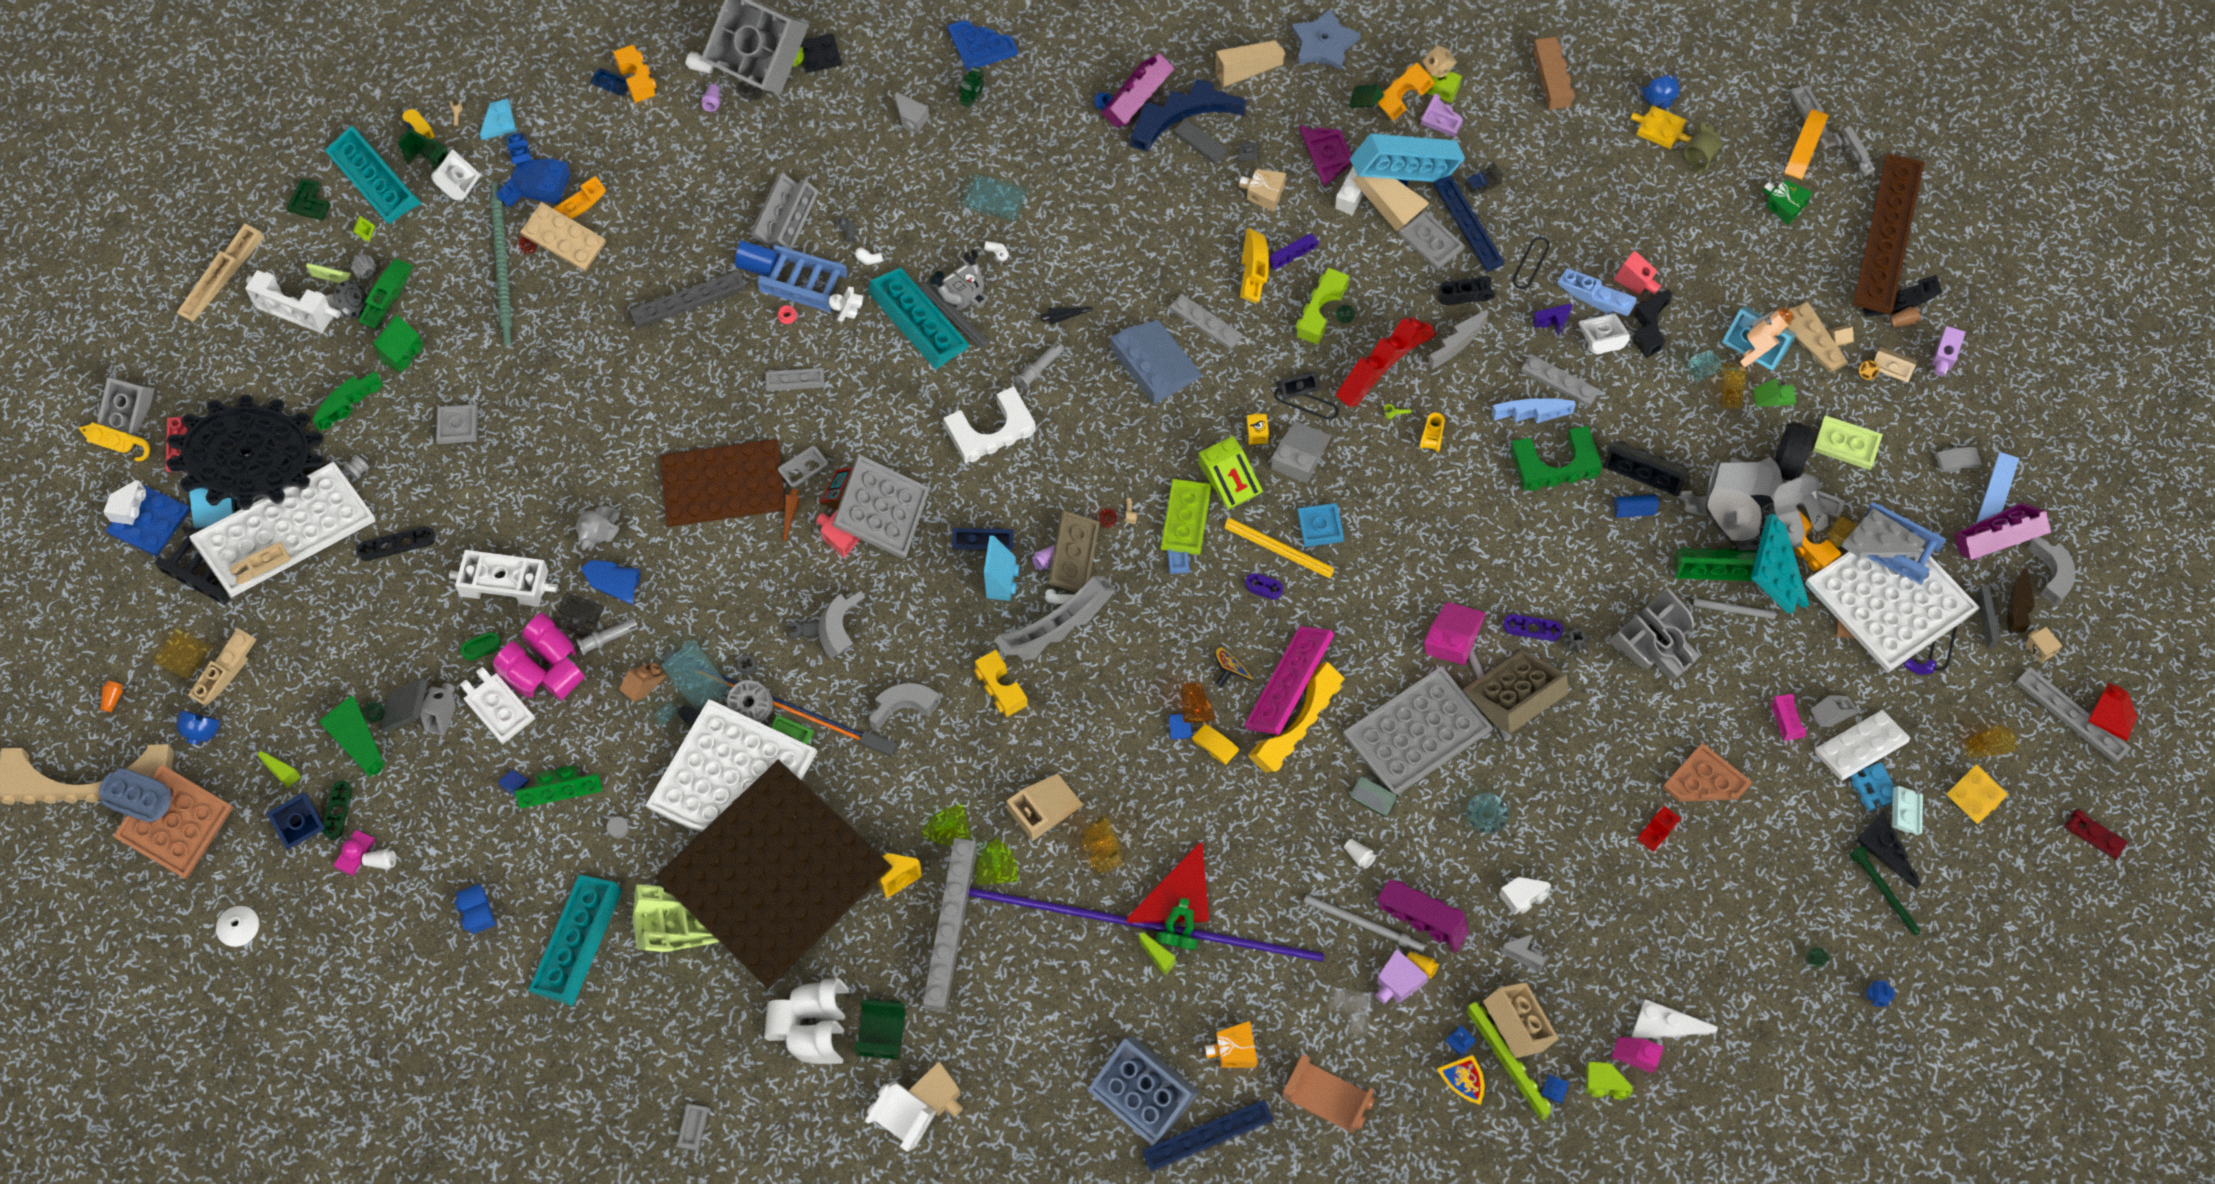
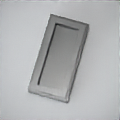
[676,1103,709,1151]

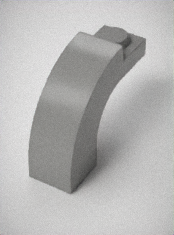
[2027,536,2075,607]
[819,591,865,659]
[869,683,941,731]

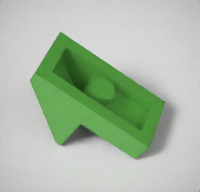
[1753,379,1796,407]

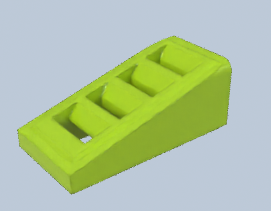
[257,751,301,788]
[1139,932,1176,976]

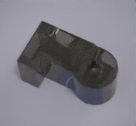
[1464,162,1503,197]

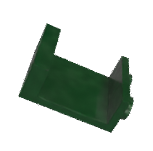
[398,128,448,171]
[854,998,906,1060]

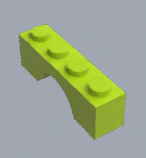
[1295,268,1349,345]

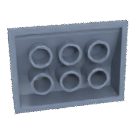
[1110,320,1203,405]
[1087,1036,1200,1145]

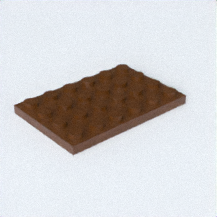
[660,439,785,527]

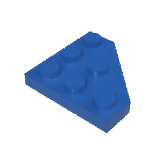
[947,20,1018,71]

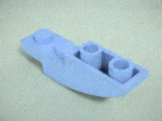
[1558,268,1637,316]

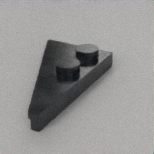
[1857,811,1921,889]

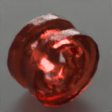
[519,236,537,254]
[1099,508,1117,528]

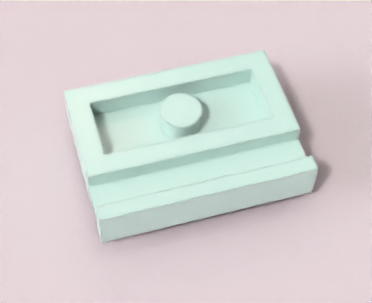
[1892,786,1923,835]

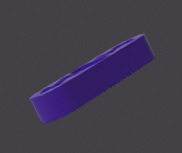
[1269,233,1319,270]
[1503,614,1563,641]

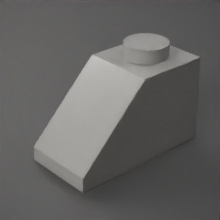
[895,92,929,133]
[1810,695,1859,727]

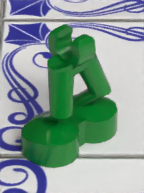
[1155,898,1198,951]

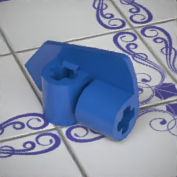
[581,560,640,605]

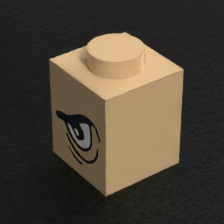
[2025,627,2062,663]

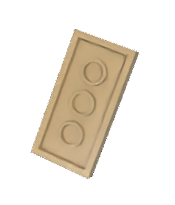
[520,202,606,272]

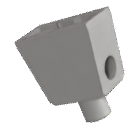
[420,683,456,736]

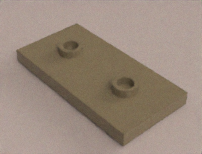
[1047,510,1100,593]

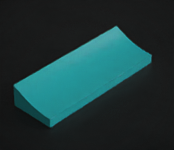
[324,125,422,224]
[868,267,969,370]
[528,874,623,1007]

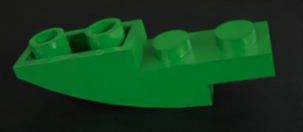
[358,258,414,331]
[313,371,383,431]

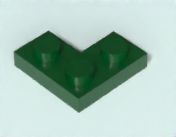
[287,178,331,221]

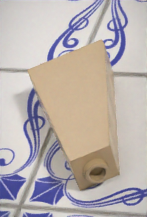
[1215,40,1285,87]
[1353,173,1429,231]

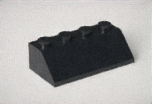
[1603,440,1689,497]

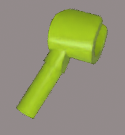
[1384,404,1411,419]

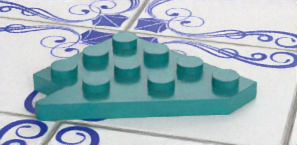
[1751,513,1809,614]

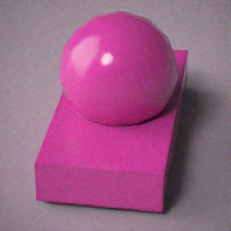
[333,830,375,876]

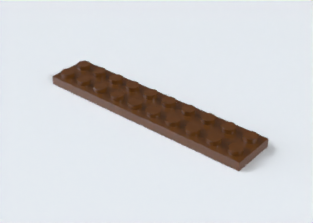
[1853,153,1924,314]

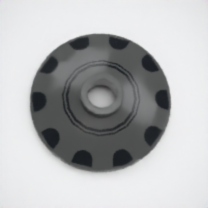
[333,281,367,318]

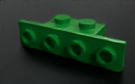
[515,765,602,809]

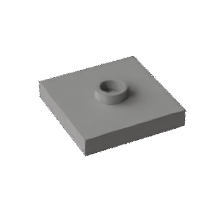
[436,404,478,444]

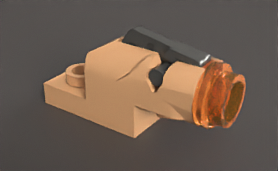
[1740,306,1795,367]

